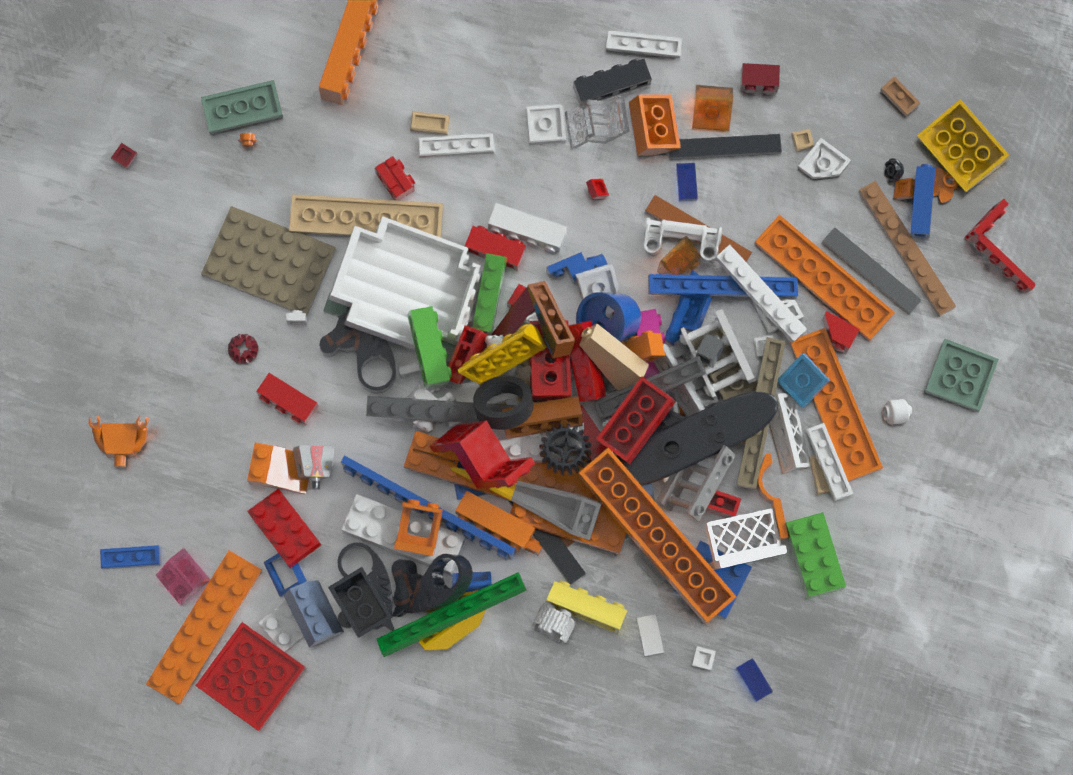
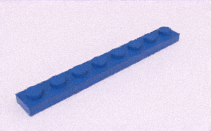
[648,274,798,298]

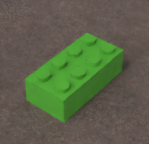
[786,512,846,600]

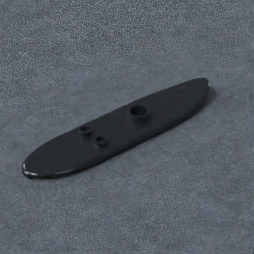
[616,392,778,486]

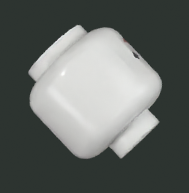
[882,399,912,425]

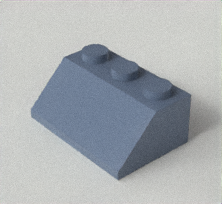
[284,580,344,648]

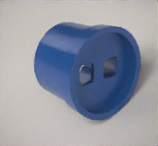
[576,292,641,342]

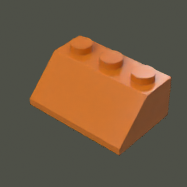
[628,94,681,156]

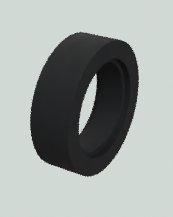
[473,376,533,430]

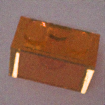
[692,85,733,131]
[657,236,701,275]

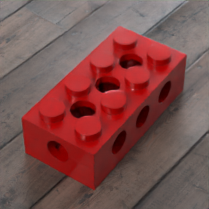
[529,320,571,401]

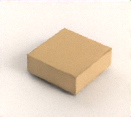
[791,129,814,152]

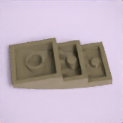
[691,328,757,400]

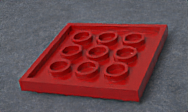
[195,622,306,732]

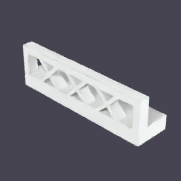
[770,393,811,473]

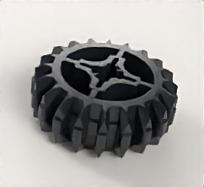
[539,423,592,476]

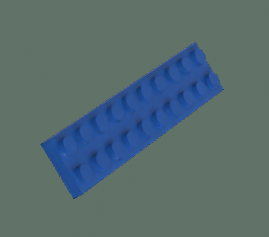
[341,455,516,561]

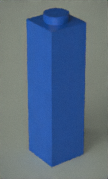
[911,164,936,238]

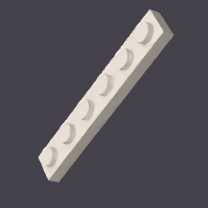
[714,245,807,343]

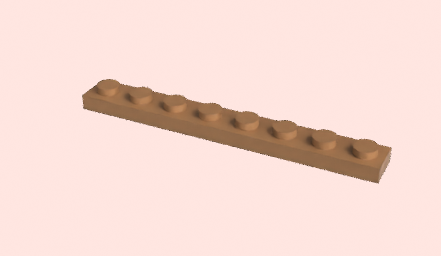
[859,181,956,317]

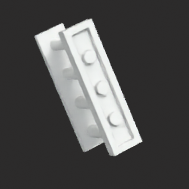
[679,309,756,400]

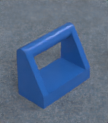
[263,553,307,597]
[452,571,492,592]

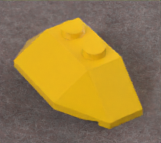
[418,590,486,650]

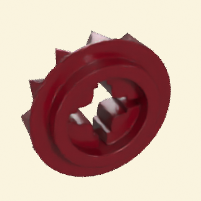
[228,334,258,364]

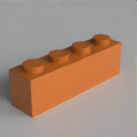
[455,491,535,551]

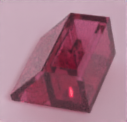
[156,548,210,605]

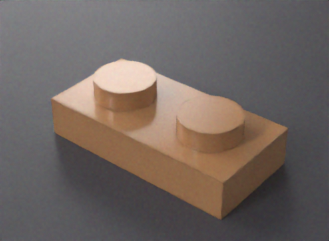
[880,76,920,117]

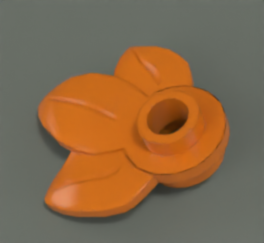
[933,168,959,203]

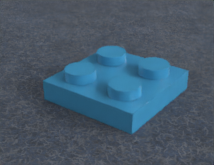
[778,353,830,408]

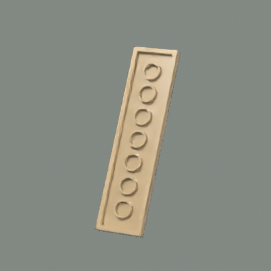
[289,194,443,238]

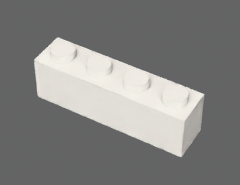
[488,203,567,253]

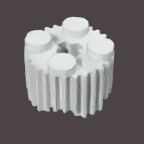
[531,602,577,643]

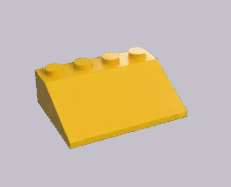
[917,99,1010,192]
[458,324,547,385]

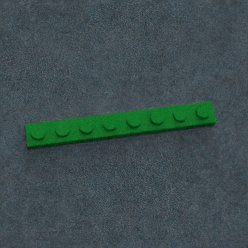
[376,572,527,657]

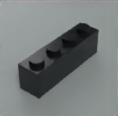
[573,58,652,107]

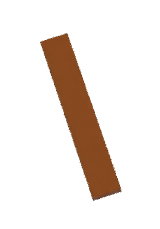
[645,195,752,262]

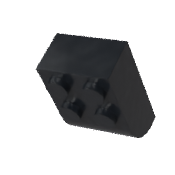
[328,567,392,638]

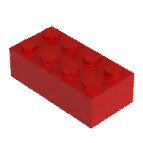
[596,376,676,464]

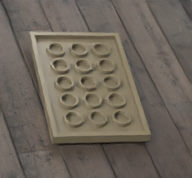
[201,206,336,316]

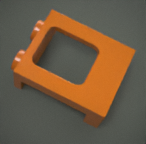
[394,499,443,556]

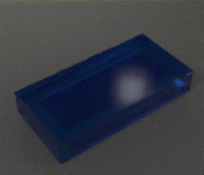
[676,163,698,201]
[736,658,773,702]

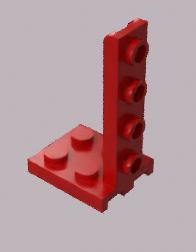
[964,199,1035,293]

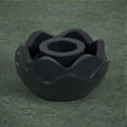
[884,158,904,182]

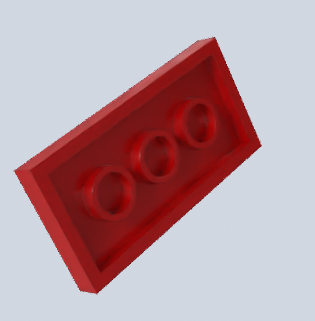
[247,488,321,568]

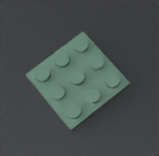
[925,339,999,413]

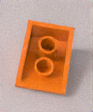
[247,442,309,494]

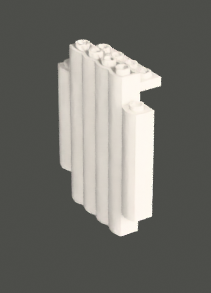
[329,216,483,350]

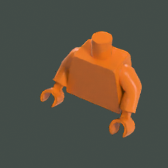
[88,415,149,468]

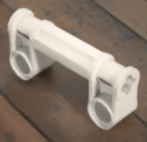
[644,218,722,263]

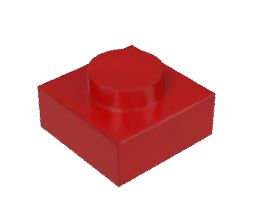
[586,178,609,199]

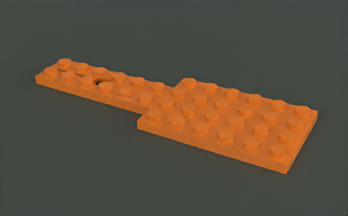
[404,431,626,555]

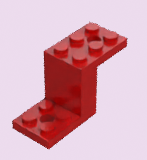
[429,421,535,489]

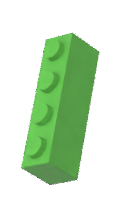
[472,253,507,332]
[407,306,452,388]

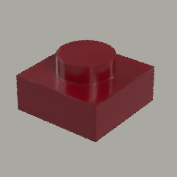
[111,143,138,169]

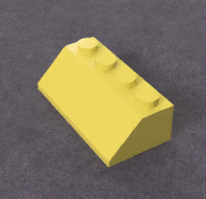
[546,580,627,634]

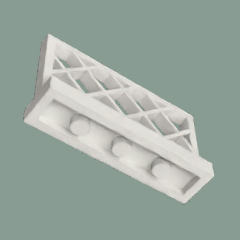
[704,508,787,570]

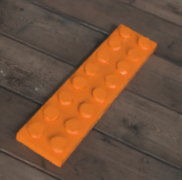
[754,214,895,342]
[789,328,883,482]
[146,550,262,705]

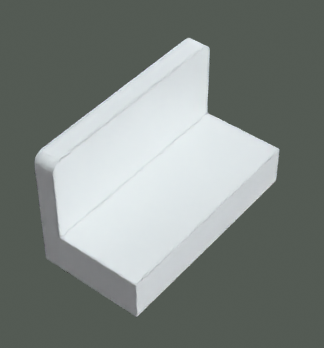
[396,352,421,379]

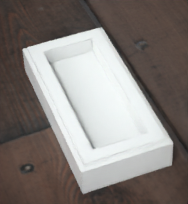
[637,614,664,657]

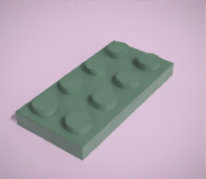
[201,80,283,134]

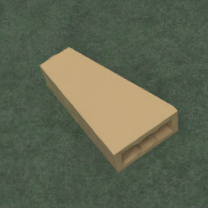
[579,324,649,391]

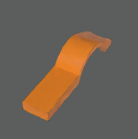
[757,453,788,541]

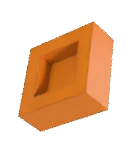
[894,178,915,200]

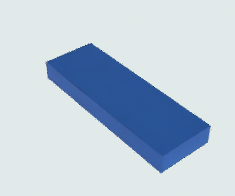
[100,545,160,569]

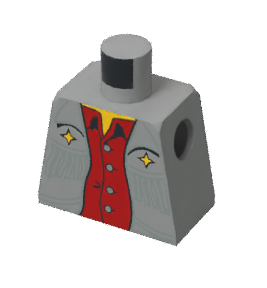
[293,445,334,490]

